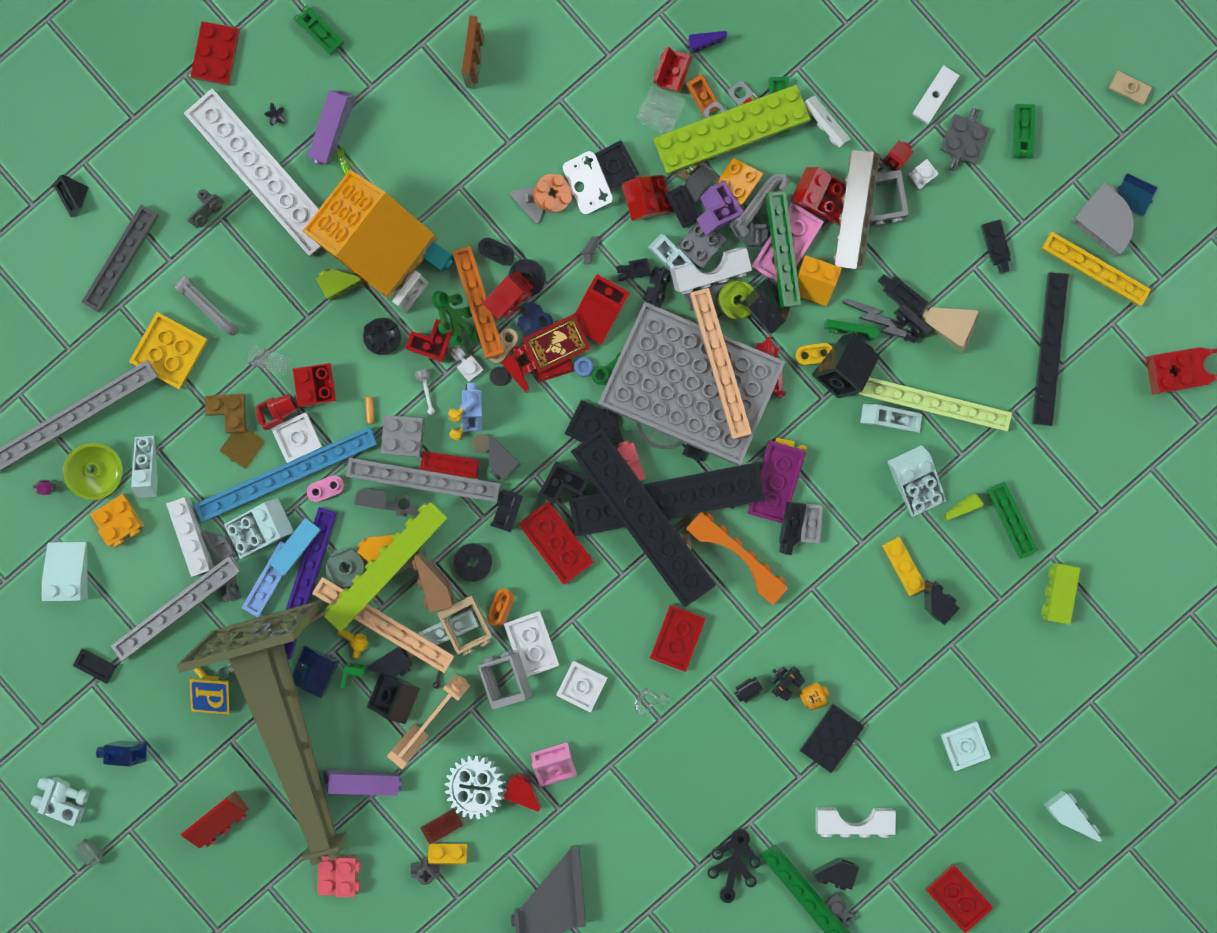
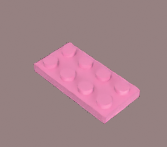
[751,202,824,283]

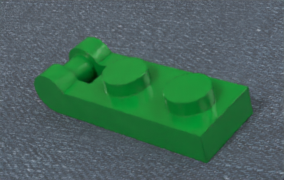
[293,5,344,56]
[1012,104,1035,159]
[824,319,880,340]

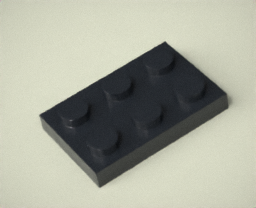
[800,703,865,773]

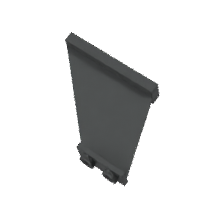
[511,845,586,933]

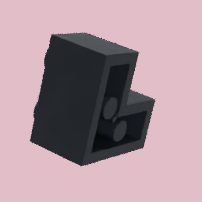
[538,461,590,504]

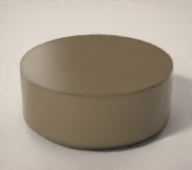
[472,434,489,453]

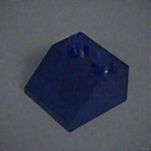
[292,645,340,698]

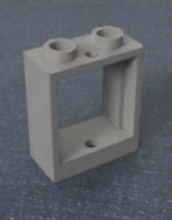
[870,170,909,226]
[478,650,533,710]

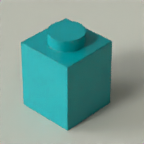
[423,241,454,273]

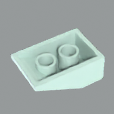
[42,542,88,601]

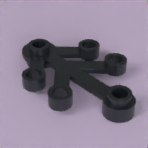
[707,829,761,903]

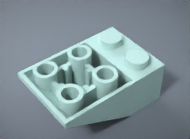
[887,445,946,517]
[224,498,294,559]

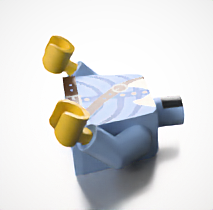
[448,383,482,441]

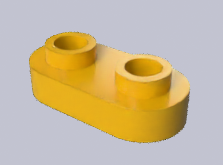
[795,343,833,365]

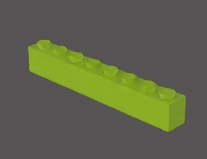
[324,501,449,632]

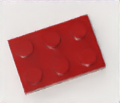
[190,21,240,86]
[650,604,706,672]
[925,864,993,933]

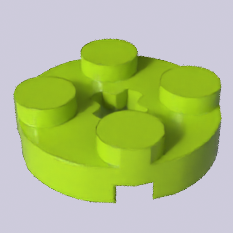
[717,280,754,319]

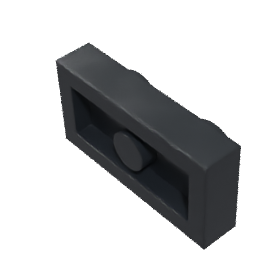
[894,304,932,338]

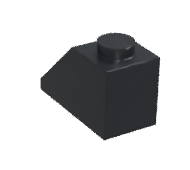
[367,646,413,677]

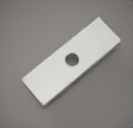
[912,65,960,125]
[804,95,851,148]

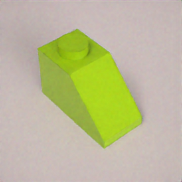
[316,269,363,301]

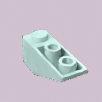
[131,436,158,498]
[1044,791,1102,842]

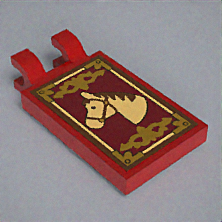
[513,313,591,374]

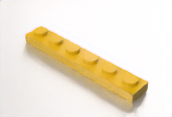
[1041,232,1151,307]

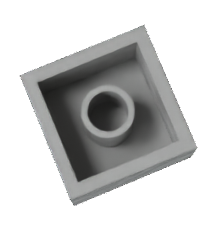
[381,415,425,457]

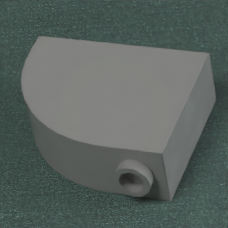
[1070,183,1134,257]

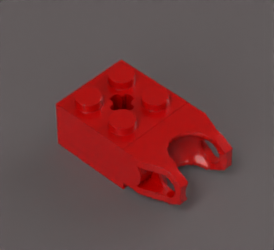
[1145,347,1217,395]

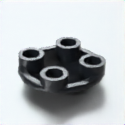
[363,318,401,355]

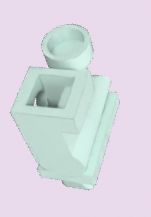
[30,777,90,827]

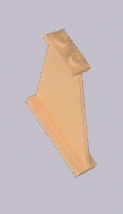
[387,674,470,769]

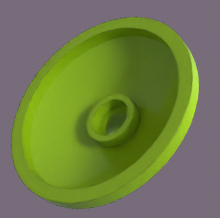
[63,442,123,500]

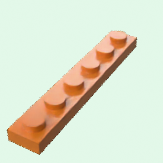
[452,246,504,360]

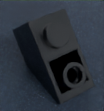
[924,580,960,625]
[813,858,859,891]

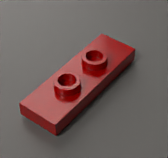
[420,451,480,479]

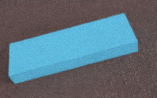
[269,518,321,576]

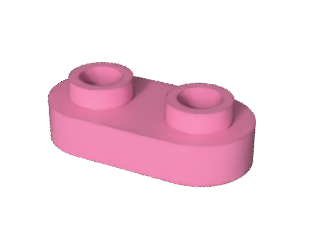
[307,476,345,502]

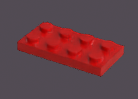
[518,501,594,585]

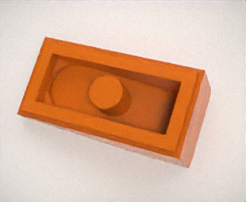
[684,74,719,117]

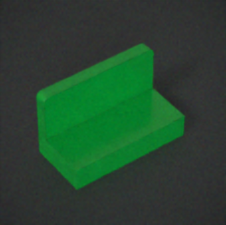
[340,662,368,689]

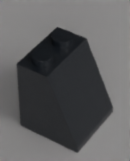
[812,332,880,398]

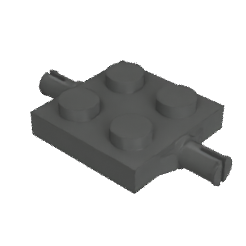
[939,108,990,171]

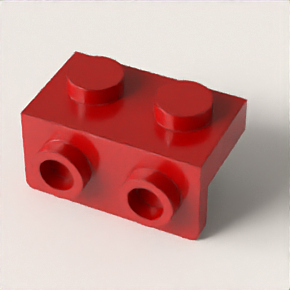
[653,46,693,93]

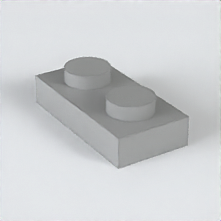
[800,504,823,544]

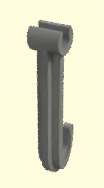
[729,174,789,237]
[174,275,238,336]

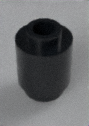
[734,677,764,703]

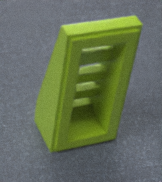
[942,494,984,520]

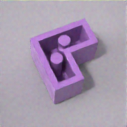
[696,181,743,236]

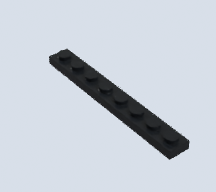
[1032,272,1069,426]

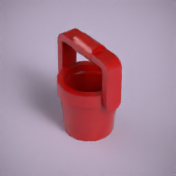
[255,393,298,431]

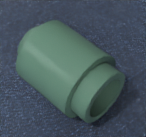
[75,838,104,868]

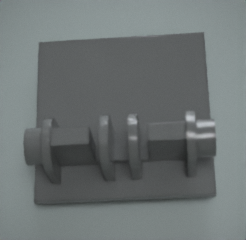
[187,189,224,228]
[676,222,727,269]

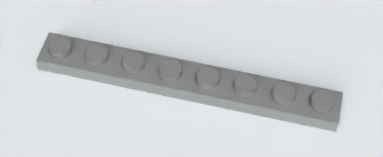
[346,458,501,502]
[111,555,242,661]

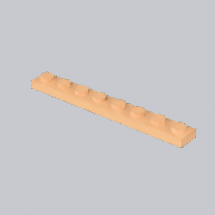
[690,288,752,440]
[312,577,455,673]

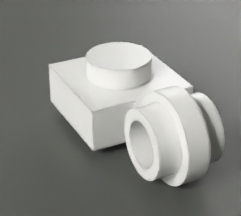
[450,346,484,382]

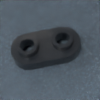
[478,238,515,266]

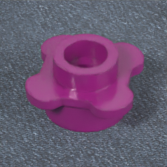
[33,480,56,495]

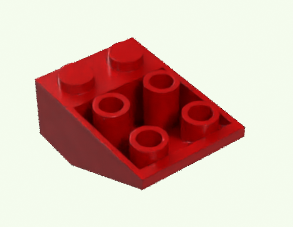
[790,167,847,227]
[575,274,630,345]

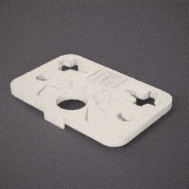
[563,151,613,214]

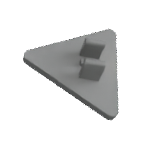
[510,186,549,224]

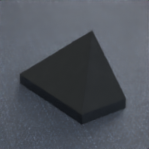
[53,174,89,217]

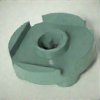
[326,548,365,587]

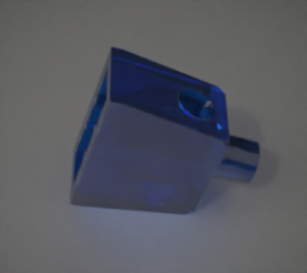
[96,741,147,767]

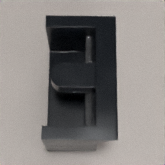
[490,489,523,533]

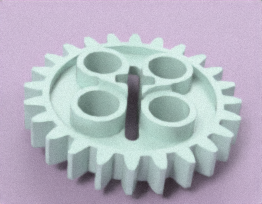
[445,755,506,819]

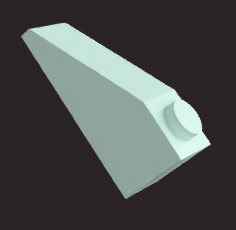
[860,404,922,433]

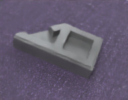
[201,531,237,563]

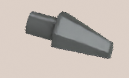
[581,236,599,264]

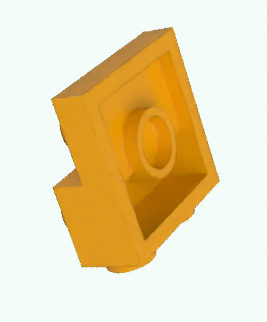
[90,494,144,548]

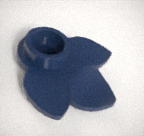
[515,302,553,336]

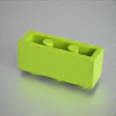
[1041,563,1081,625]

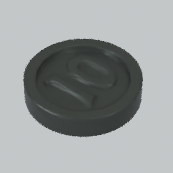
[490,367,509,386]

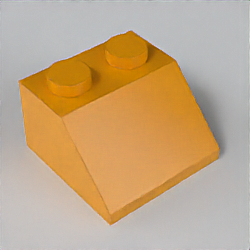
[797,255,842,307]

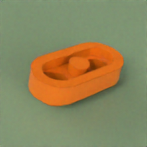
[487,588,514,627]

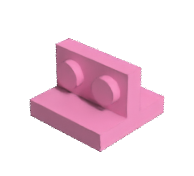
[531,742,577,787]

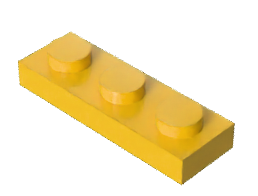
[882,537,924,596]

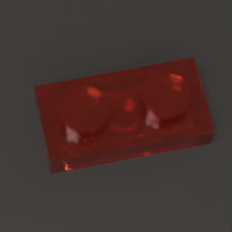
[420,808,464,845]

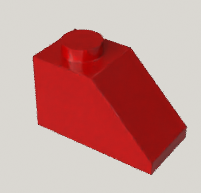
[882,140,914,171]
[503,773,541,812]

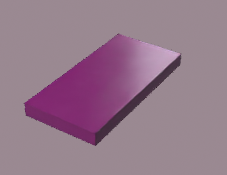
[747,440,806,523]

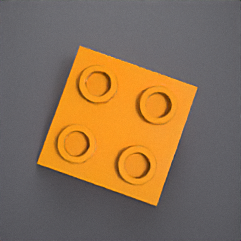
[715,158,764,206]

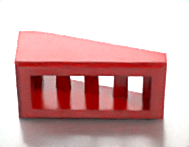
[501,353,530,393]

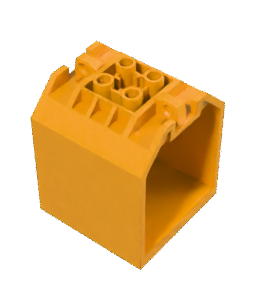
[302,170,438,300]

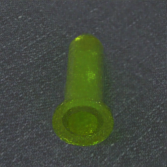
[334,148,350,175]

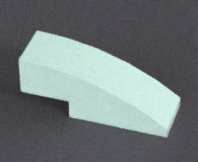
[647,234,702,273]

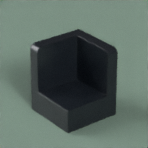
[682,444,704,462]

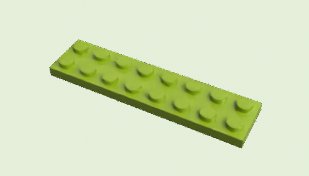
[653,84,810,175]

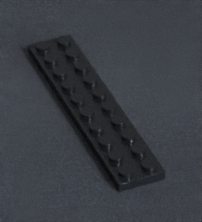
[571,429,716,608]
[568,462,765,537]

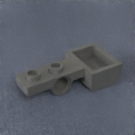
[353,488,420,518]

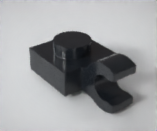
[616,258,651,281]

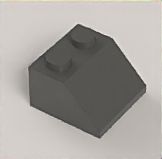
[489,436,521,480]

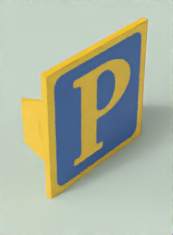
[189,675,230,714]

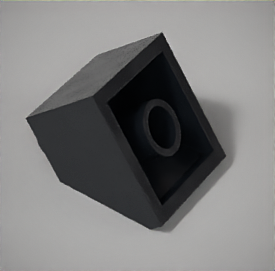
[740,277,791,334]
[367,673,420,724]

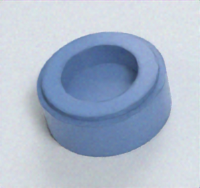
[574,357,593,377]

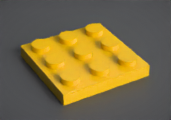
[129,312,208,390]

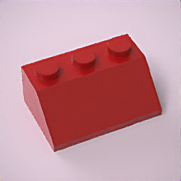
[180,791,249,849]

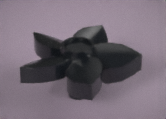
[264,103,285,126]

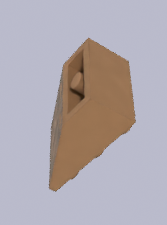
[412,550,455,613]

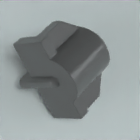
[739,222,769,247]
[410,857,440,885]

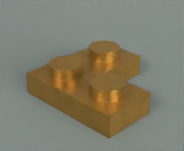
[205,394,246,434]

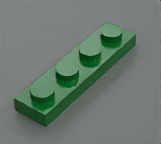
[986,481,1038,559]

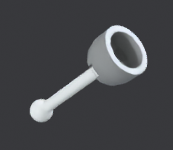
[414,369,435,415]

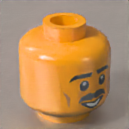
[800,682,830,711]

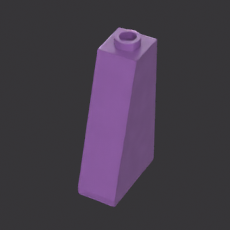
[308,90,357,165]
[323,767,402,796]

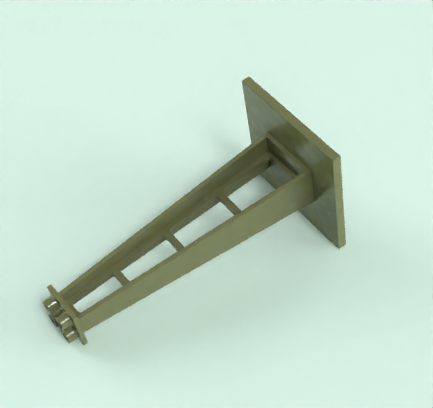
[177,600,347,865]

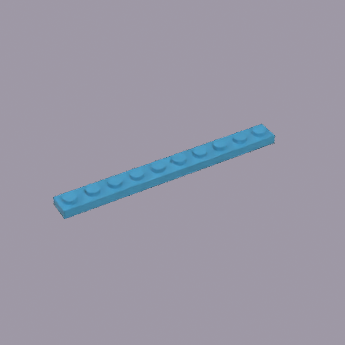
[194,427,378,522]

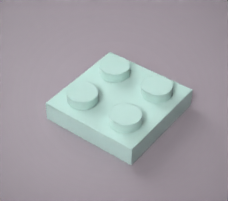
[940,721,991,771]

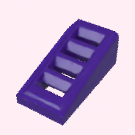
[688,31,727,54]

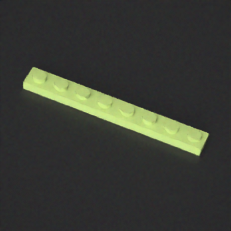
[858,377,1012,432]

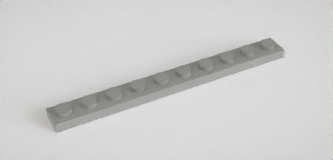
[0,360,159,471]

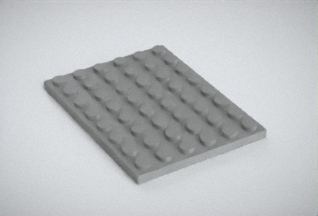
[598,302,785,466]

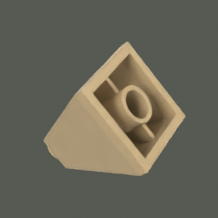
[922,307,979,354]

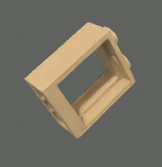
[437,594,493,655]

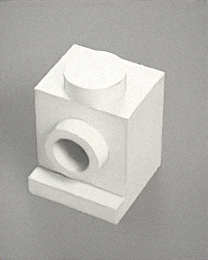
[908,159,938,190]

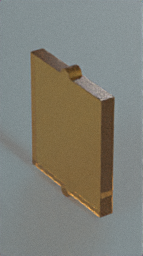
[220,428,265,469]

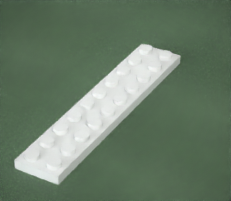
[184,88,321,257]

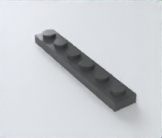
[82,204,159,313]

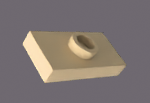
[1108,71,1152,106]

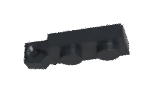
[981,219,1011,274]
[878,274,928,316]
[779,501,806,555]

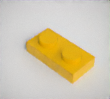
[428,844,468,865]

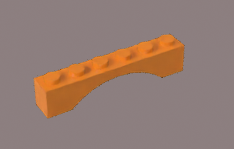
[685,512,788,605]

